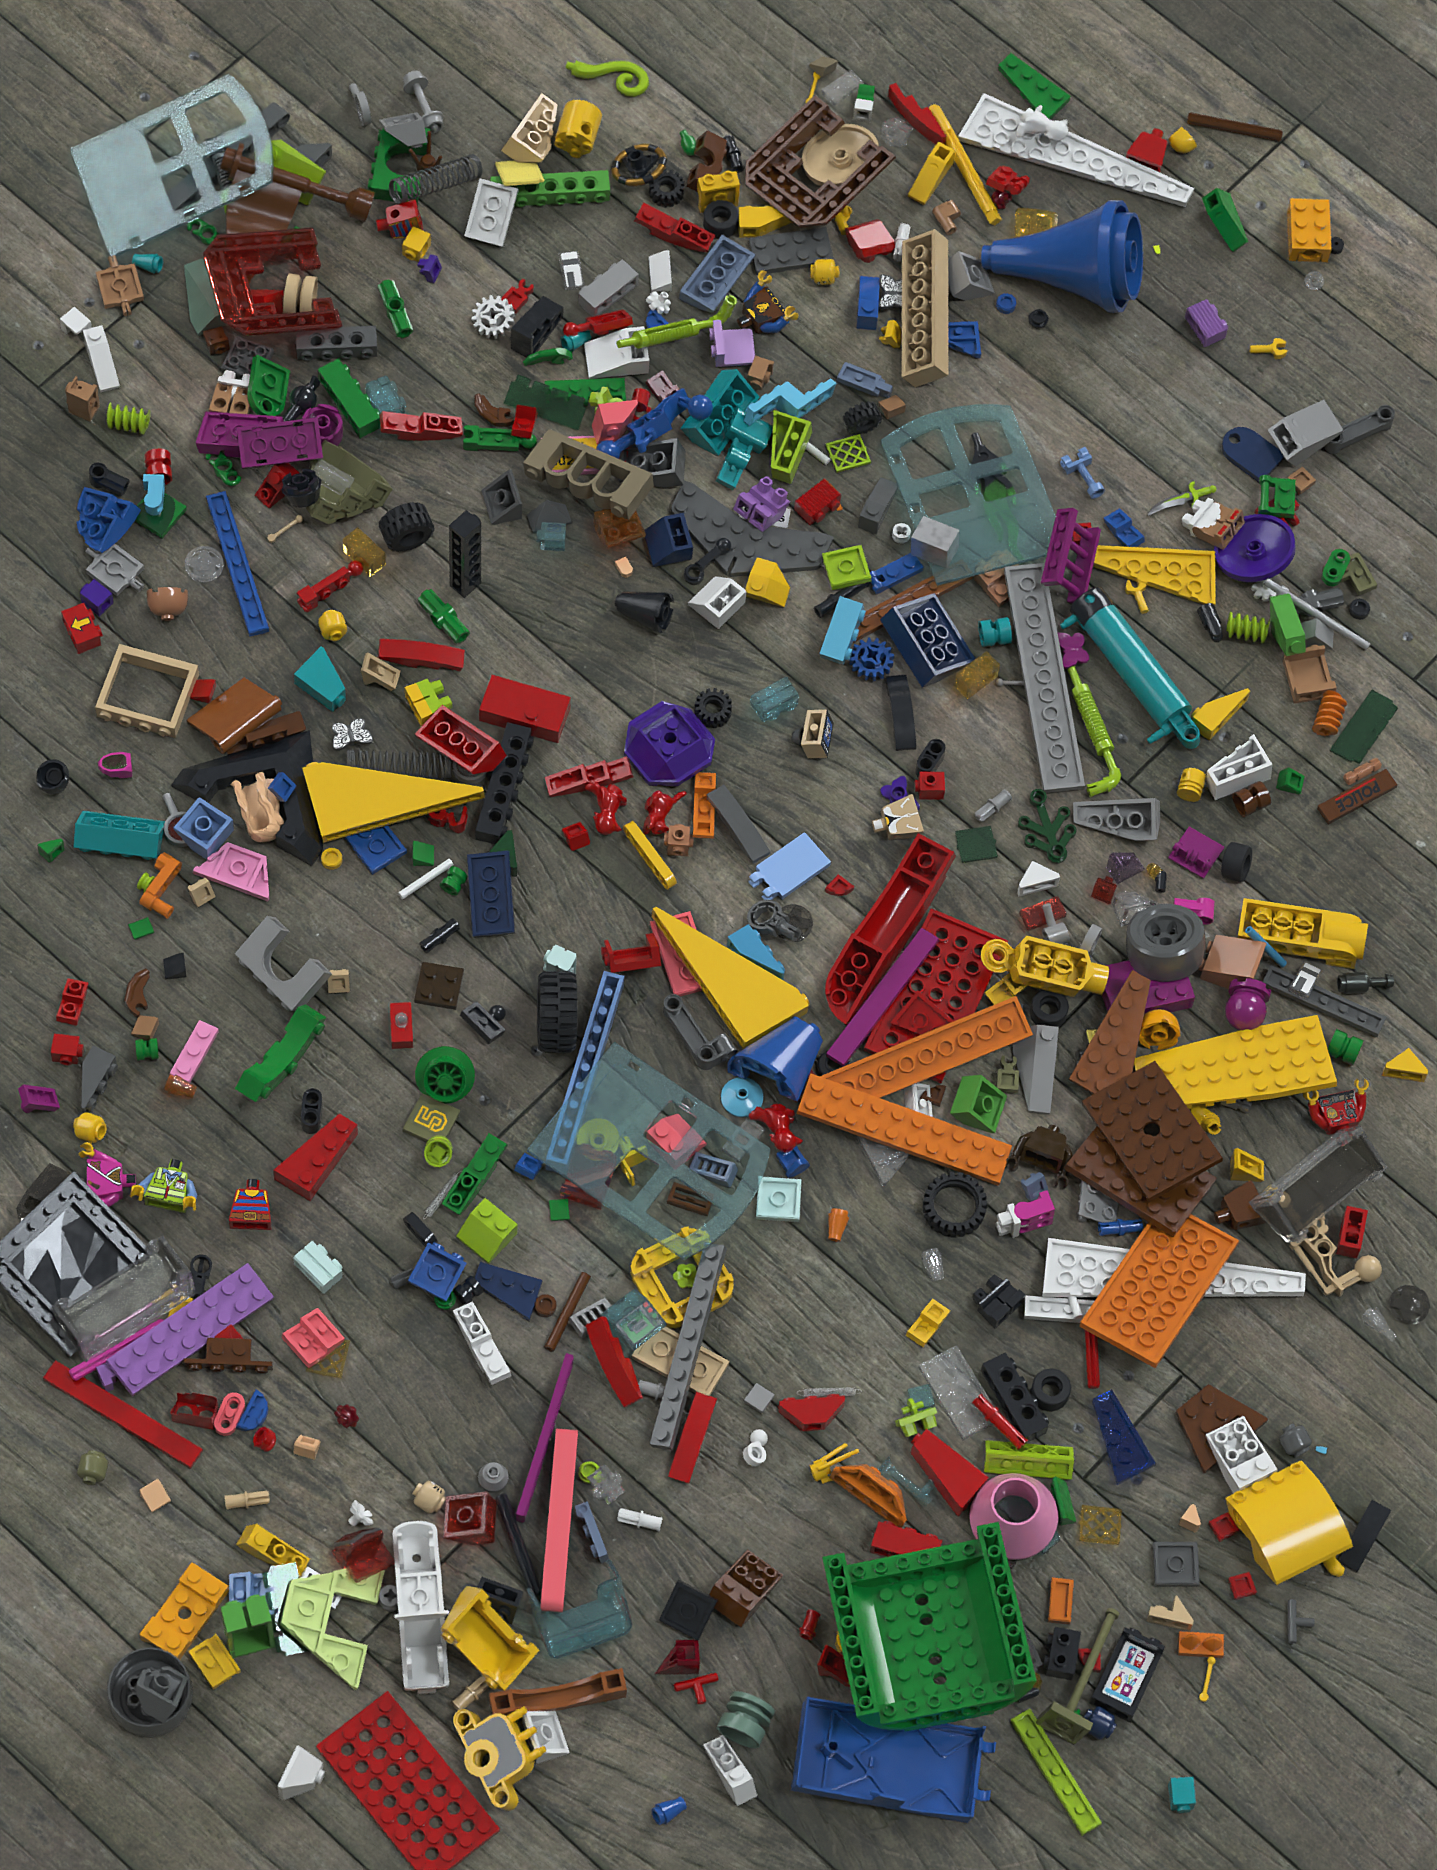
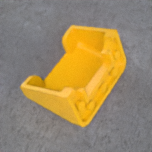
[441,1586,539,1691]

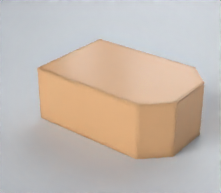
[615,557,633,578]

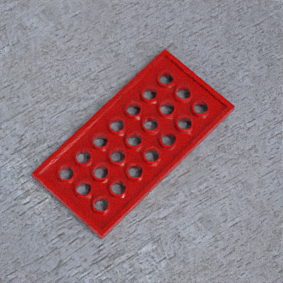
[864,908,1008,1084]
[316,1691,500,1870]

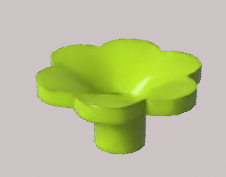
[673,1264,697,1288]

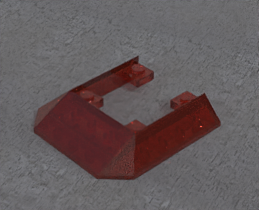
[203,227,342,336]

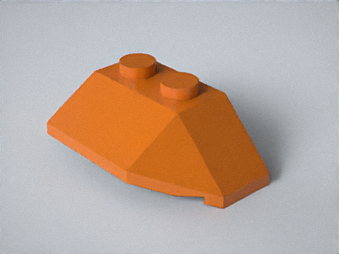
[829,1464,907,1528]

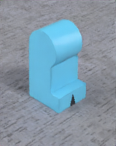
[143,474,165,516]

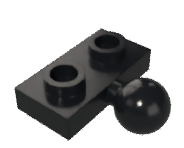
[460,1001,506,1044]

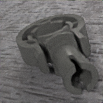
[747,900,801,941]

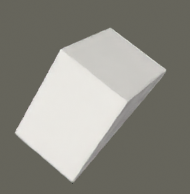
[1017,861,1060,897]

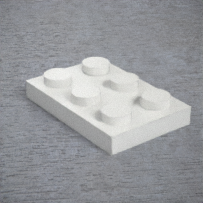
[464,179,519,247]

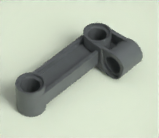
[1323,405,1395,454]
[663,994,738,1070]

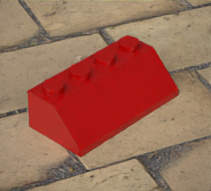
[415,705,507,774]

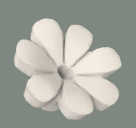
[646,292,671,314]
[1251,579,1276,602]
[348,1500,373,1526]

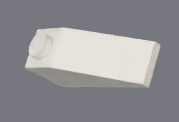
[83,325,120,392]

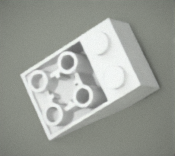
[584,327,649,379]
[1206,1416,1277,1493]

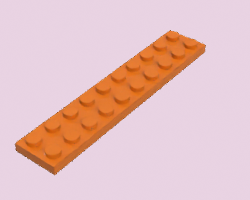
[820,996,1033,1098]
[796,1073,1012,1186]

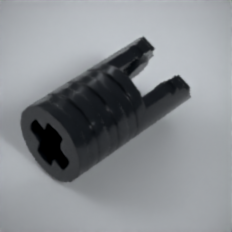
[1197,603,1223,642]

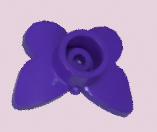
[880,776,920,811]

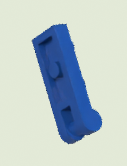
[869,553,924,594]

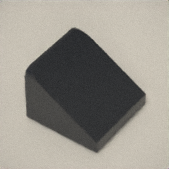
[163,952,186,980]

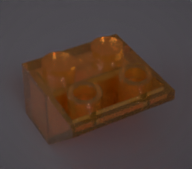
[593,509,646,548]

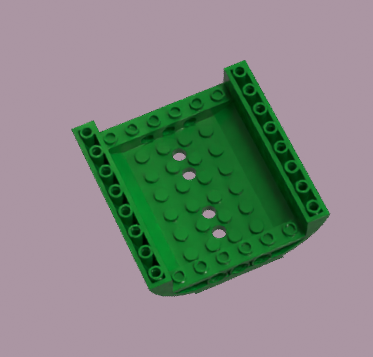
[822,1522,1037,1732]

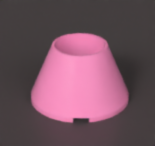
[969,1473,1058,1560]

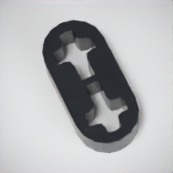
[403,1212,438,1247]

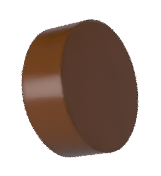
[535,1294,557,1317]

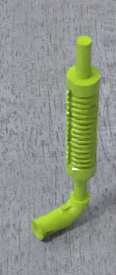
[616,295,737,349]
[1068,666,1121,797]

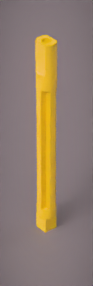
[929,104,1002,226]

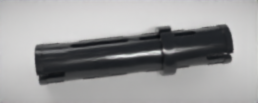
[814,582,869,618]

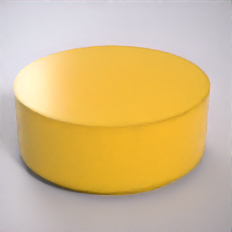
[321,848,342,870]

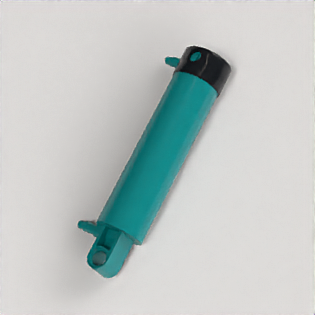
[1060,587,1200,749]

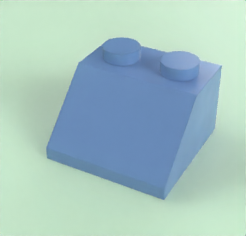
[174,797,234,860]

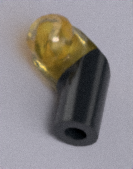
[1146,863,1167,893]
[1017,1673,1042,1703]

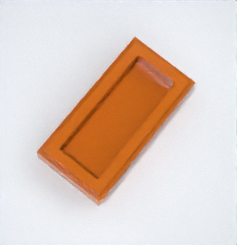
[1048,1577,1074,1625]

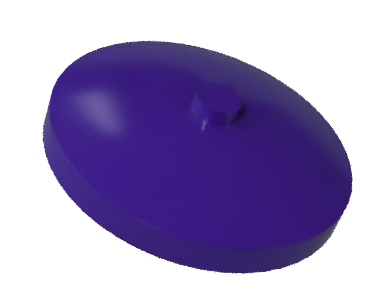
[1214,514,1296,582]

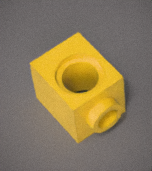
[402,226,431,262]

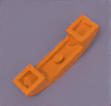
[693,772,716,839]

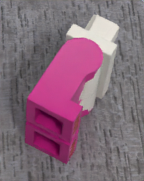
[996,1190,1055,1238]

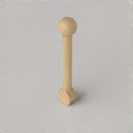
[268,515,303,543]

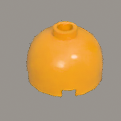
[1139,1009,1180,1050]

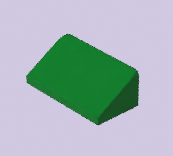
[1050,1477,1076,1526]

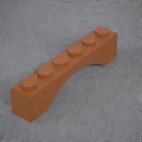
[489,1668,627,1716]

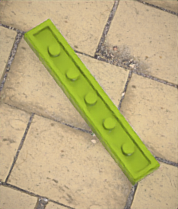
[1010,1709,1102,1836]

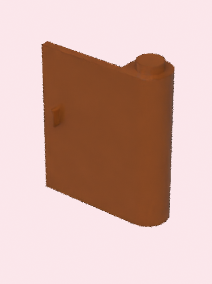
[186,677,282,754]

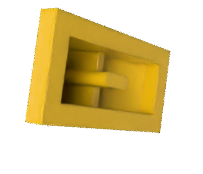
[1382,1048,1428,1082]
[1230,1148,1264,1182]

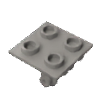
[1077,1181,1118,1223]

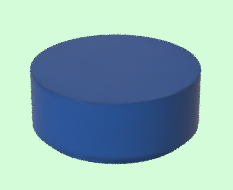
[996,293,1016,314]

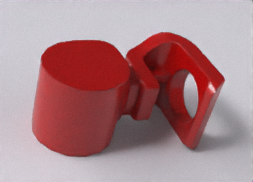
[632,388,651,421]
[428,806,468,833]

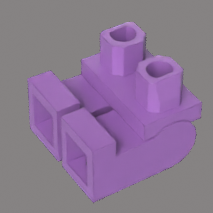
[733,476,790,532]

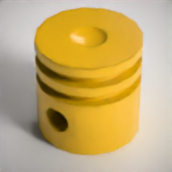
[1177,768,1207,802]

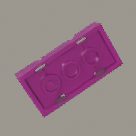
[195,411,284,458]
[236,417,323,469]

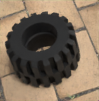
[378,502,435,552]

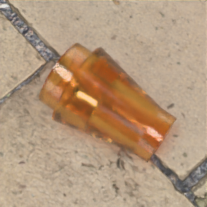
[164,1074,197,1098]

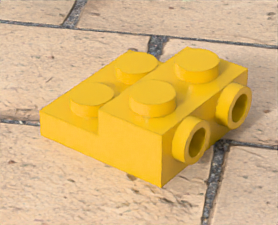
[697,171,740,213]

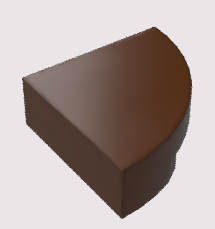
[920,1085,946,1107]

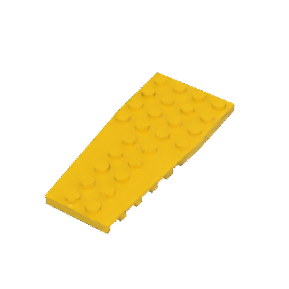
[1134,1015,1337,1109]

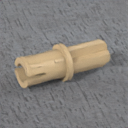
[225,1491,270,1510]
[451,1675,489,1711]

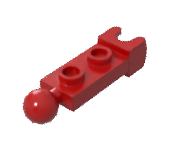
[296,560,364,613]

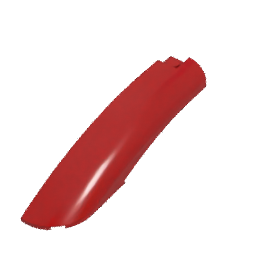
[825,833,956,1025]

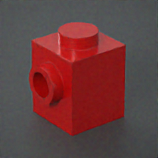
[914,772,945,800]
[51,1033,84,1065]

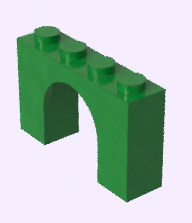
[368,128,430,205]

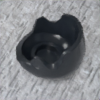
[36,759,69,795]

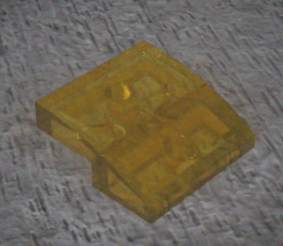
[1015,208,1058,238]

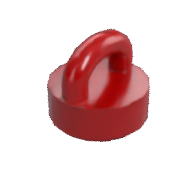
[253,1427,276,1451]

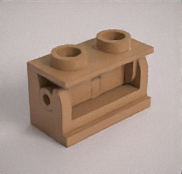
[65,376,100,422]

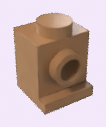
[747,356,774,390]

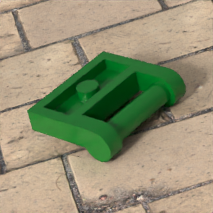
[1258,475,1296,518]

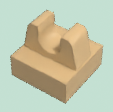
[188,878,216,907]
[328,969,350,993]

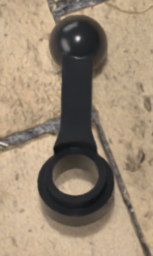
[684,538,732,585]

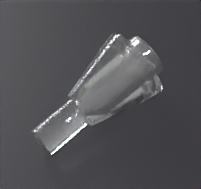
[1362,1307,1398,1342]

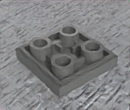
[221,336,274,378]

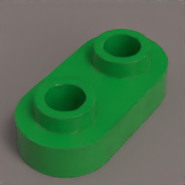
[1321,549,1350,586]

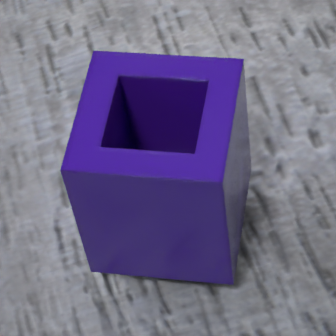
[80,579,114,617]

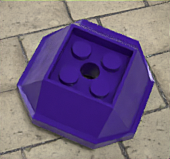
[624,701,715,786]

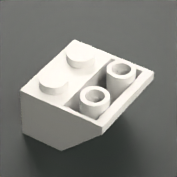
[688,576,746,629]

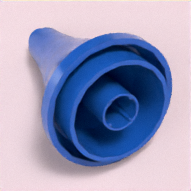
[981,200,1143,313]

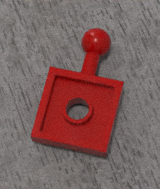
[563,309,633,337]

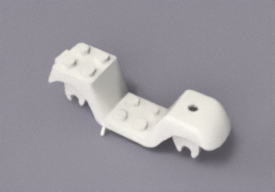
[392,1521,449,1694]

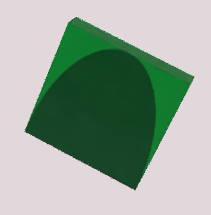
[135,493,187,539]

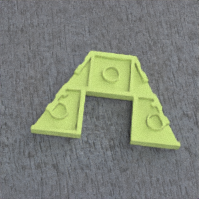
[280,1560,387,1690]

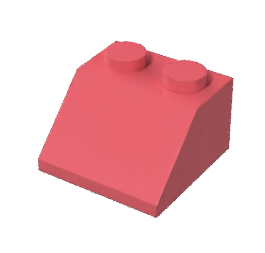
[591,400,638,445]
[646,1114,707,1171]

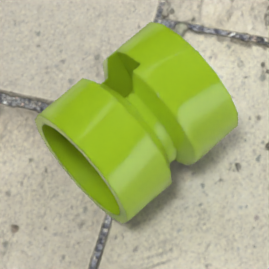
[424,1135,453,1167]

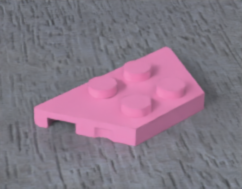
[193,842,269,902]

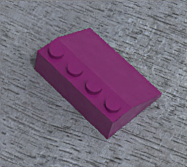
[1102,960,1195,1014]

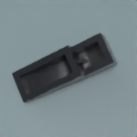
[1338,1500,1391,1573]

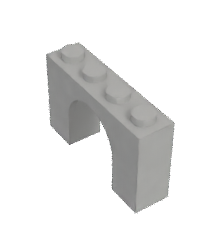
[235,916,332,1011]

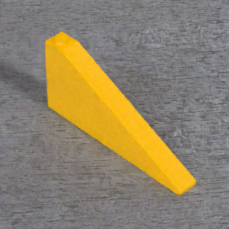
[302,762,485,843]
[652,907,809,1049]

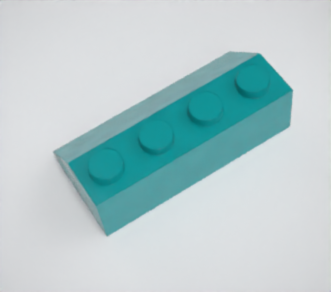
[680,369,760,456]
[73,811,165,860]

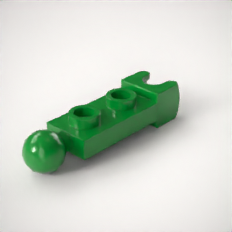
[463,425,537,451]

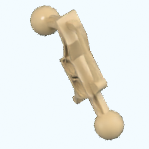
[1265,1190,1382,1297]

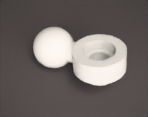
[743,1429,768,1466]

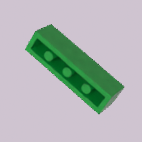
[318,358,380,439]

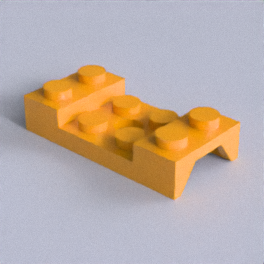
[140,1562,229,1659]

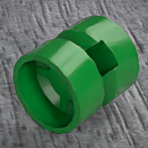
[1328,1029,1364,1065]

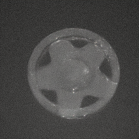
[185,546,223,582]

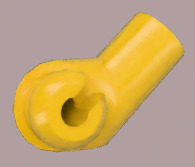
[835,206,852,235]
[1323,1555,1345,1577]

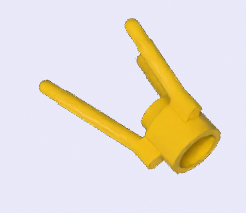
[809,1443,859,1484]

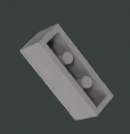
[578,259,639,316]

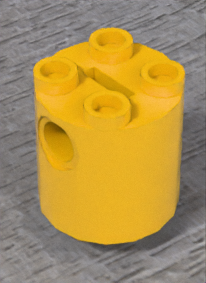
[554,100,602,158]

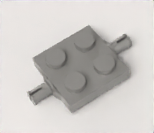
[86,544,144,596]

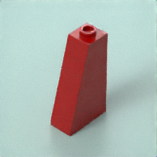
[910,1429,989,1516]

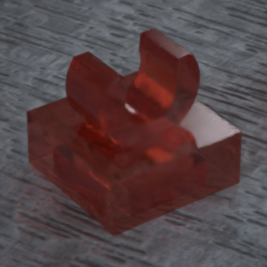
[1091,876,1117,904]

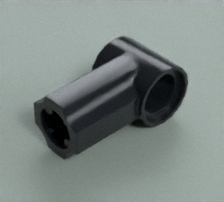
[89,462,130,496]

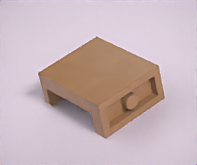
[1283,645,1337,703]

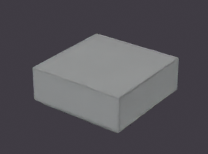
[744,1383,774,1414]

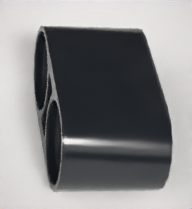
[915,739,946,777]
[301,1088,323,1134]

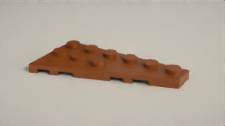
[1068,970,1151,1094]

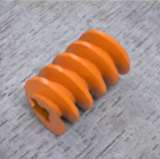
[1312,690,1347,736]

